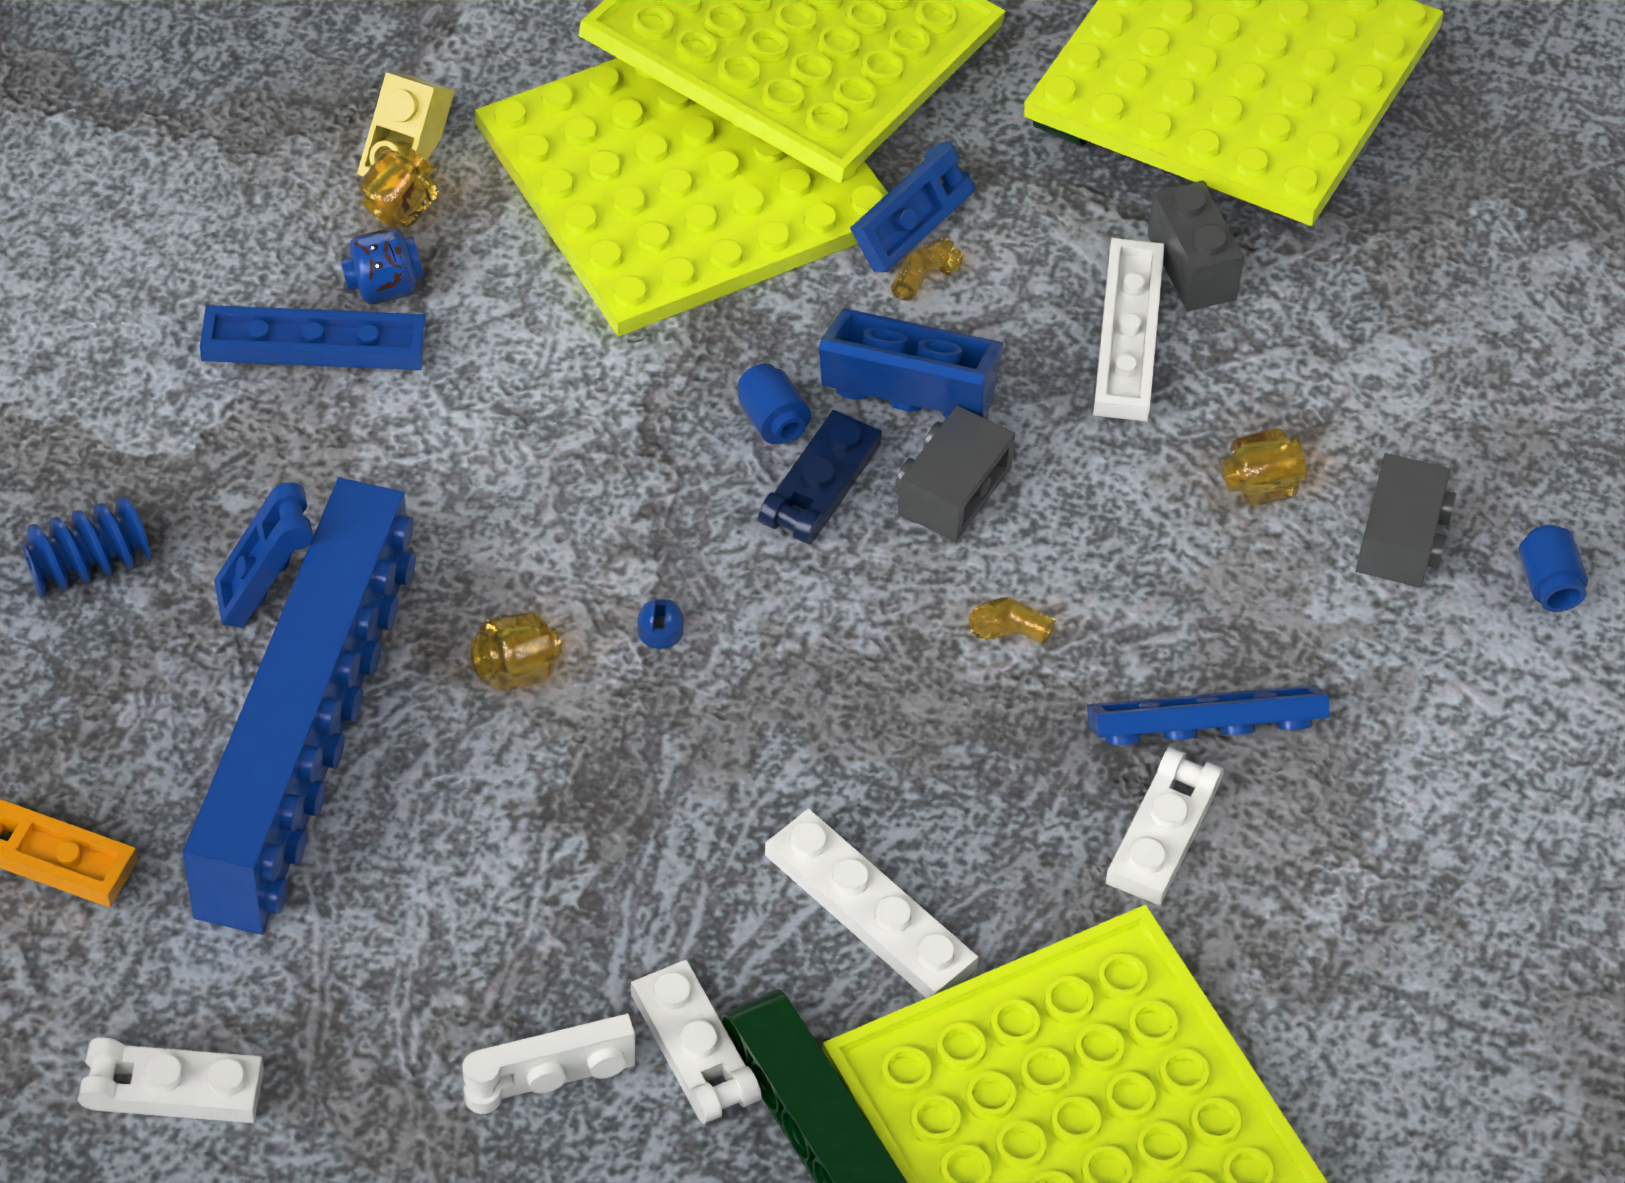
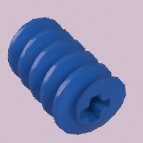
[22,496,151,598]

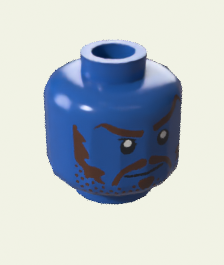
[340,227,424,304]

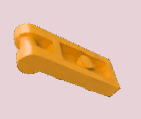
[0,799,138,908]

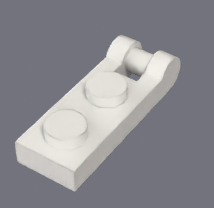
[1105,747,1224,906]
[631,960,762,1124]
[462,1014,635,1114]
[78,1038,264,1123]

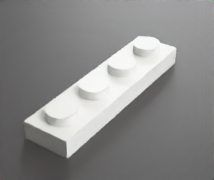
[1093,238,1164,422]
[765,808,979,998]

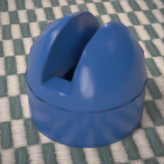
[637,598,684,649]

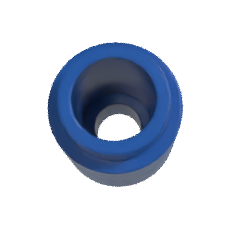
[737,363,811,444]
[1518,525,1588,612]

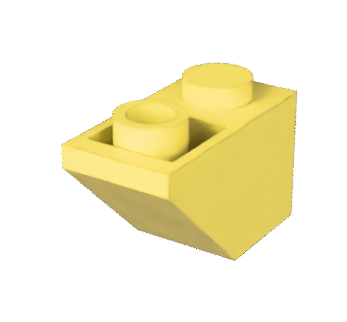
[357,72,455,190]

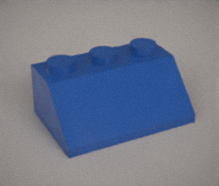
[819,308,1003,419]

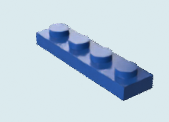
[200,305,426,370]
[1087,685,1330,745]

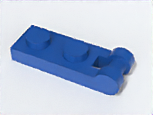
[850,141,976,272]
[214,483,314,628]

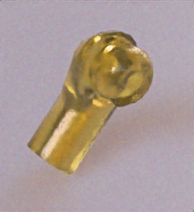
[891,238,963,301]
[969,597,1056,645]

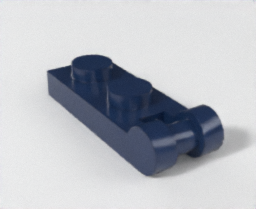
[758,410,882,545]

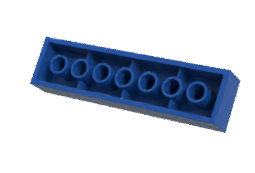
[183,477,416,935]

